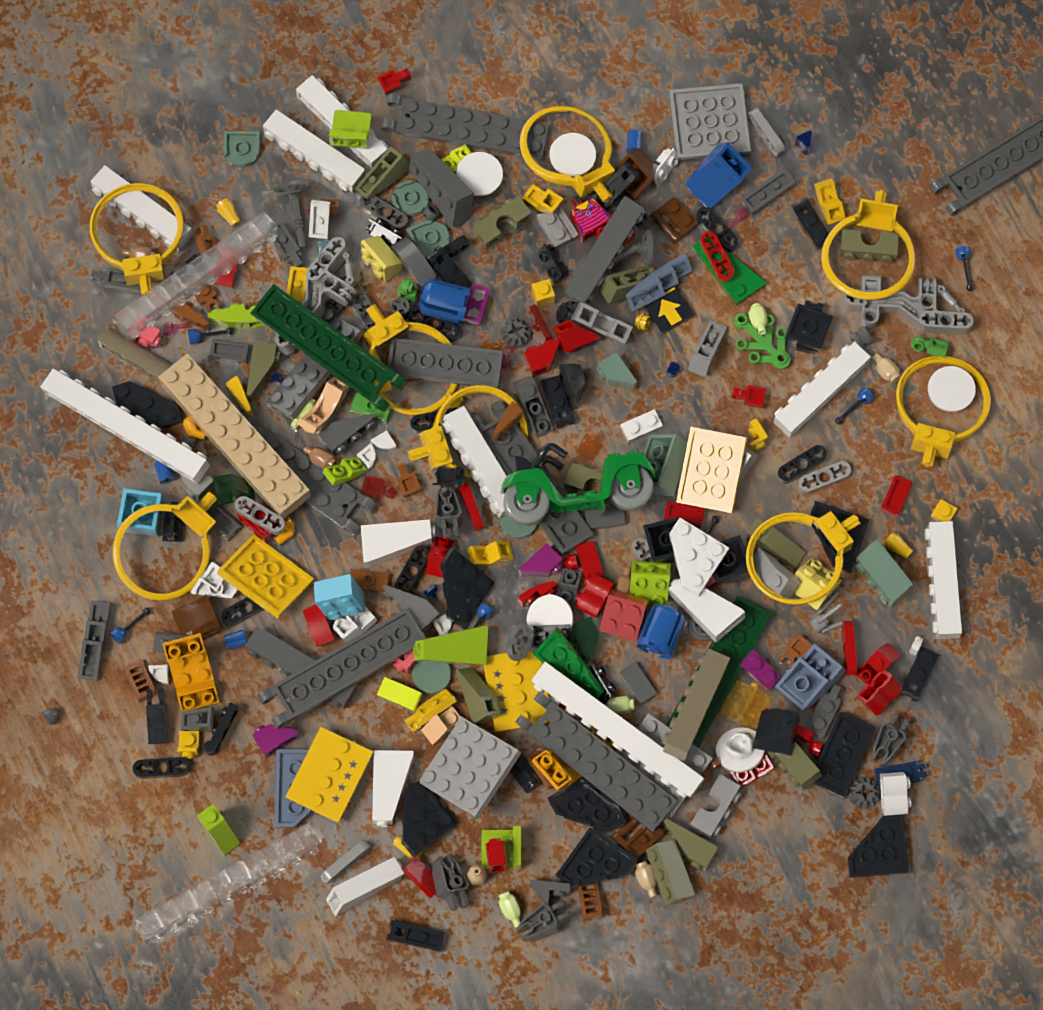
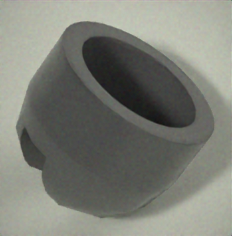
[423,204,440,220]
[42,708,59,725]

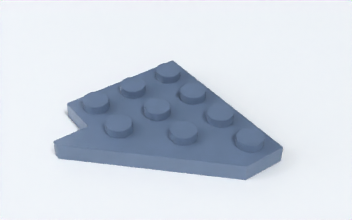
[274,749,312,828]

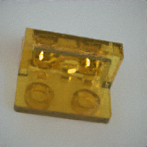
[719,680,771,730]

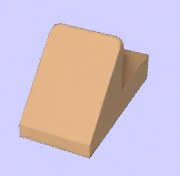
[421,706,460,746]

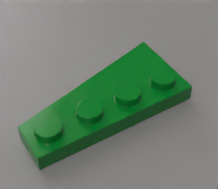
[692,238,767,306]
[533,627,605,699]

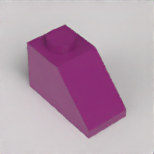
[519,543,563,577]
[252,724,299,758]

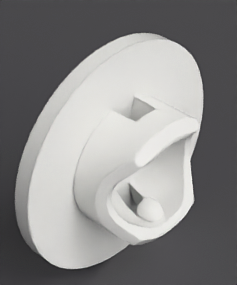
[550,133,596,177]
[456,152,503,196]
[928,366,975,412]
[527,595,573,631]
[716,727,765,772]

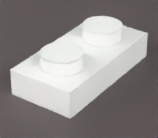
[309,200,330,239]
[620,409,663,443]

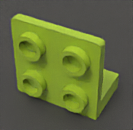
[329,110,371,149]
[630,561,671,607]
[481,826,521,870]

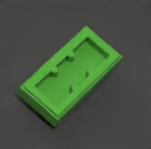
[350,393,391,422]

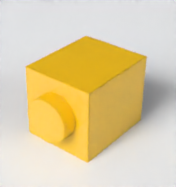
[531,279,555,309]

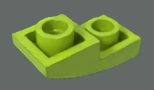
[323,456,367,485]

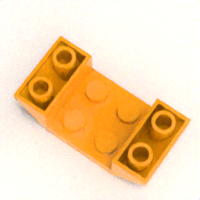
[162,633,219,712]
[532,724,612,791]

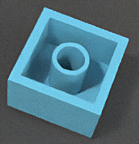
[117,489,164,537]
[314,574,365,620]

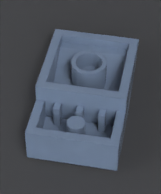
[775,643,846,711]

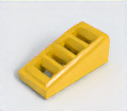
[226,375,253,417]

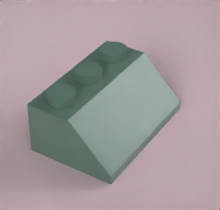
[643,434,688,496]
[855,539,913,608]

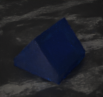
[795,130,812,155]

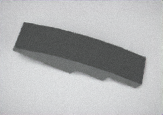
[78,600,111,681]

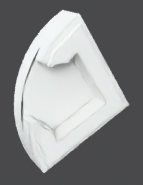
[371,431,397,450]
[357,443,376,470]
[432,614,452,636]
[909,636,924,656]
[148,664,169,685]

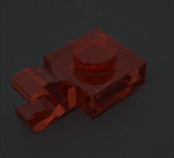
[360,475,396,499]

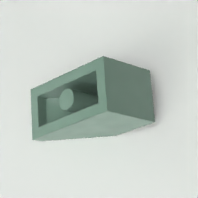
[596,352,637,390]

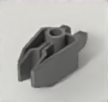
[435,487,463,537]
[871,713,910,767]
[432,855,469,911]
[517,900,573,942]

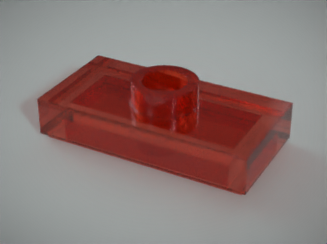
[529,304,552,342]

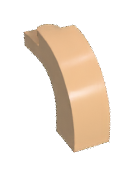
[298,377,350,434]

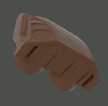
[172,594,221,640]

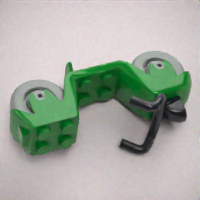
[501,443,656,526]

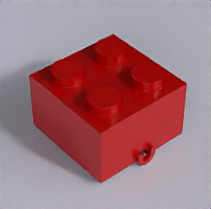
[599,589,649,642]

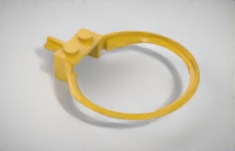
[520,106,615,202]
[90,183,184,297]
[821,190,915,300]
[363,304,458,415]
[896,356,991,467]
[408,385,528,479]
[113,492,217,601]
[746,511,860,604]

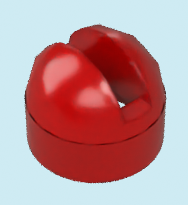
[564,553,580,570]
[808,741,825,758]

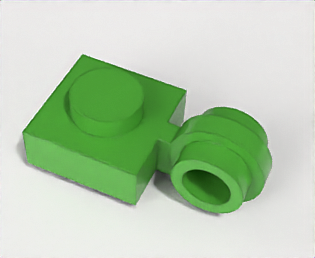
[397,278,418,304]
[911,336,949,358]

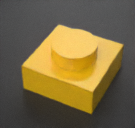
[931,499,958,522]

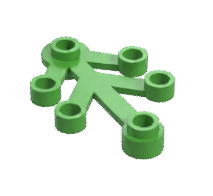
[734,313,790,369]

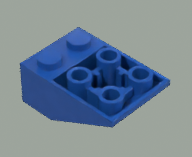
[684,142,752,209]

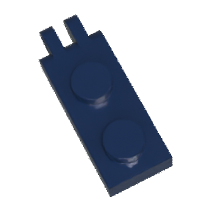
[874,761,930,789]

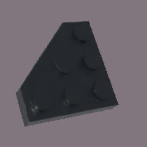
[111,381,183,430]
[810,501,870,574]
[440,548,495,629]
[547,778,627,833]
[401,780,458,858]
[847,814,909,878]
[556,828,639,888]

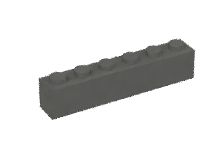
[564,196,644,303]
[245,626,357,709]

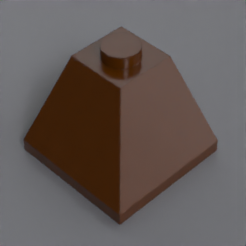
[614,149,655,201]

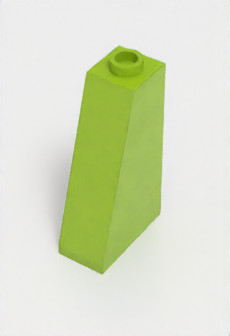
[413,626,488,666]

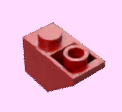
[553,320,599,353]
[524,338,560,378]
[425,536,455,578]
[857,642,901,685]

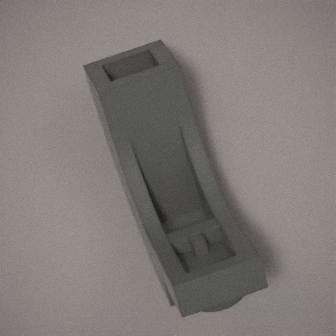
[390,237,436,293]

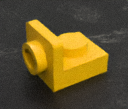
[748,418,768,451]
[177,731,200,759]

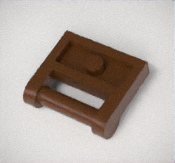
[650,197,699,244]
[611,817,664,859]

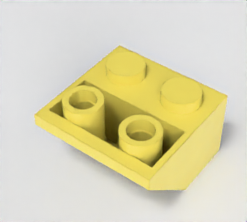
[360,236,403,282]
[794,558,842,610]

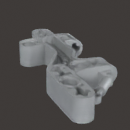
[275,237,357,355]
[842,275,974,335]

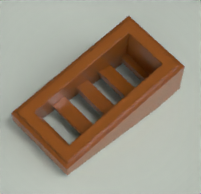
[171,300,211,331]
[492,401,523,442]
[124,660,157,702]
[578,883,603,921]

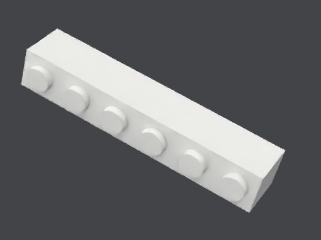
[296,75,388,169]
[263,110,366,193]
[90,165,193,252]
[774,341,871,438]
[441,406,506,518]
[924,521,962,639]

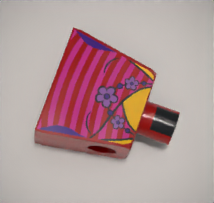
[570,195,611,243]

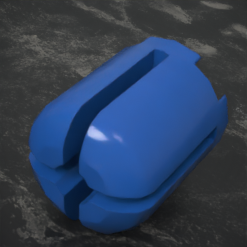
[419,279,470,325]
[636,604,686,659]

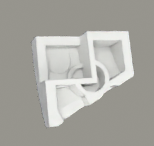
[191,562,239,599]
[333,606,378,643]

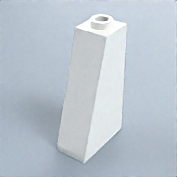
[361,520,435,568]
[669,578,745,643]
[372,750,414,827]
[326,857,404,917]

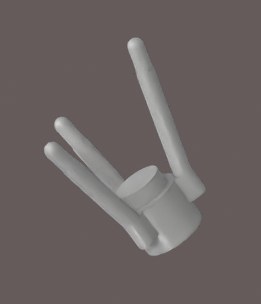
[809,591,853,634]

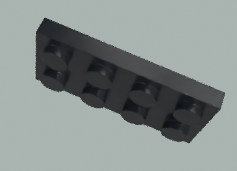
[813,711,876,799]

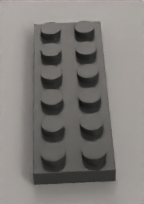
[265,317,364,420]
[387,338,504,389]

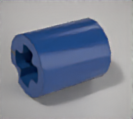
[626,130,643,152]
[154,461,175,484]
[224,630,247,651]

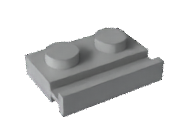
[536,205,578,249]

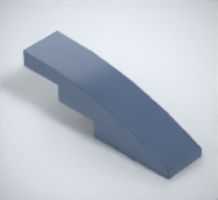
[625,253,692,312]

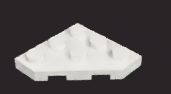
[669,518,729,596]

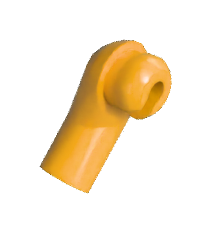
[183,416,206,440]
[274,517,295,546]

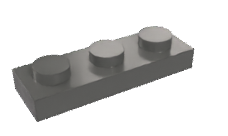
[740,168,796,215]

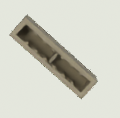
[98,328,172,383]

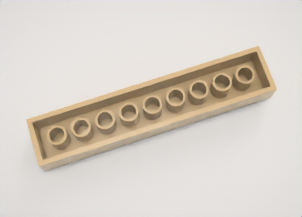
[158,353,311,519]

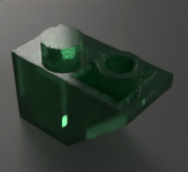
[213,474,255,506]
[570,616,599,664]

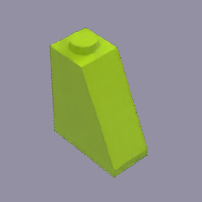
[197,804,240,856]

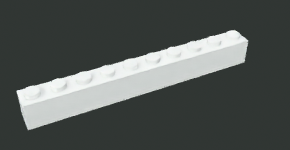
[40,369,210,484]
[531,662,705,798]

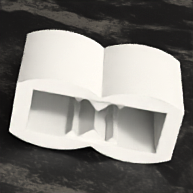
[880,772,911,816]

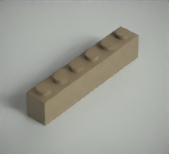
[662,649,730,761]

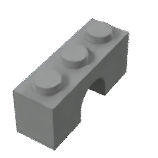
[571,302,633,344]
[689,774,741,840]

